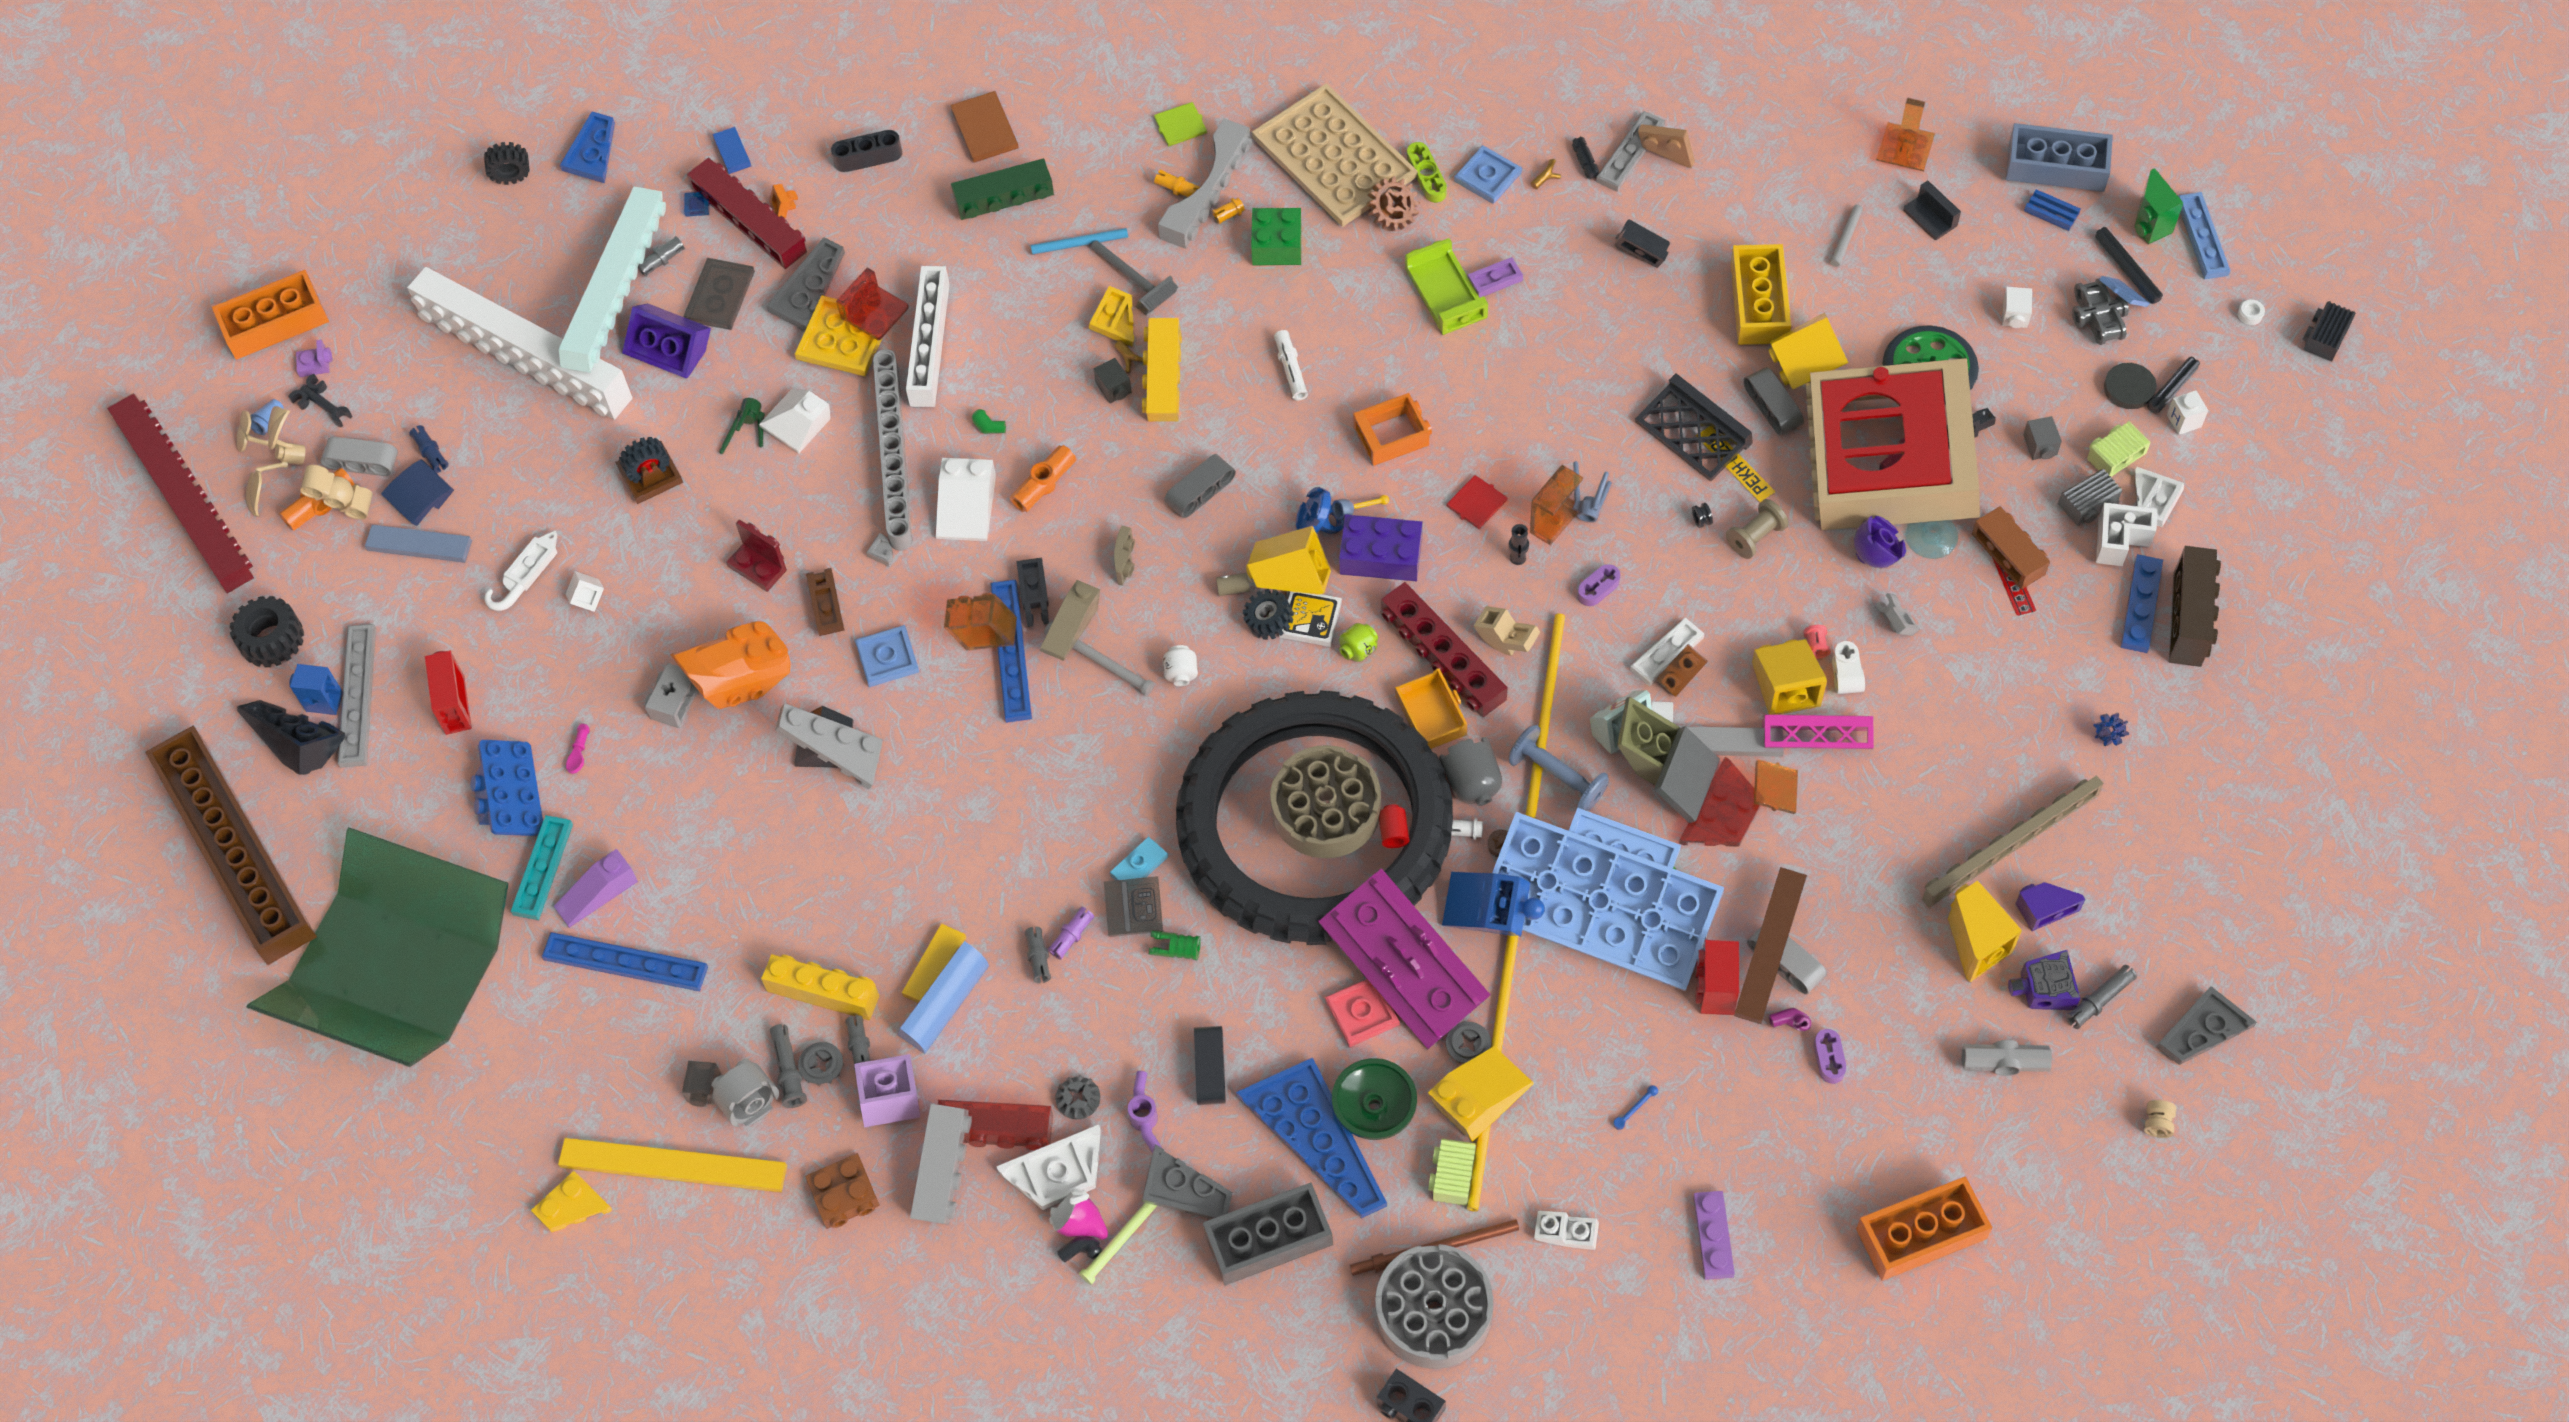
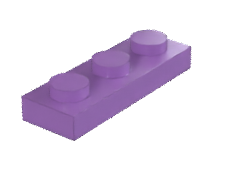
[1693,1191,1735,1280]

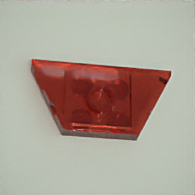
[1679,757,1763,847]

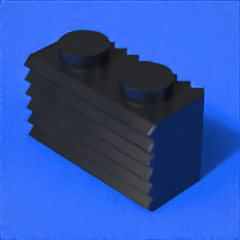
[2302,301,2356,361]

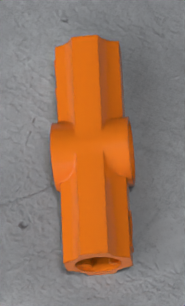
[1010,445,1076,512]
[279,468,355,531]

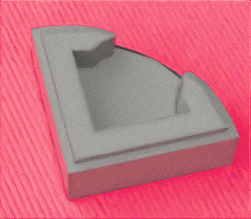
[866,533,893,567]

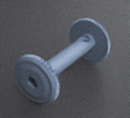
[1509,725,1609,811]

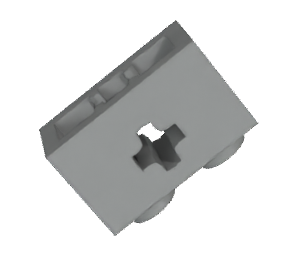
[645,663,698,728]

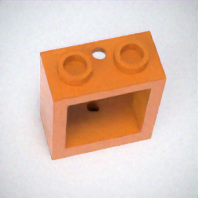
[1353,393,1432,466]

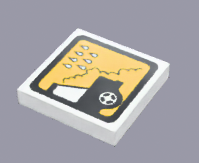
[1279,591,1342,647]

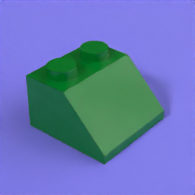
[2134,168,2183,245]

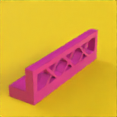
[1762,715,1874,749]

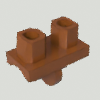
[1656,644,1708,697]

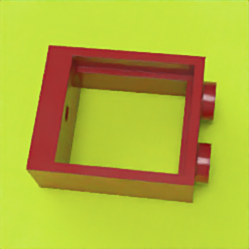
[424,650,472,735]

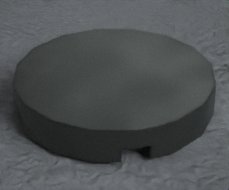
[2104,363,2157,409]

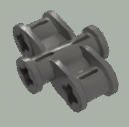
[2072,278,2129,345]

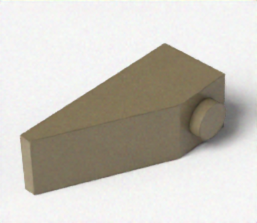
[1040,580,1100,661]

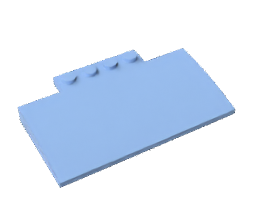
[1492,808,1724,991]

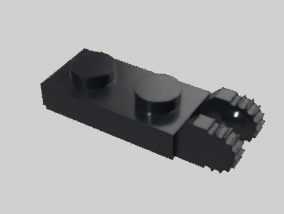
[1016,557,1049,627]

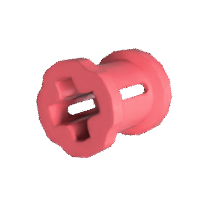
[1803,625,1831,659]

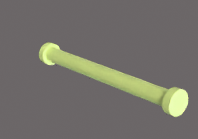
[1079,1203,1157,1285]

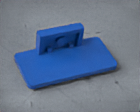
[470,740,543,836]

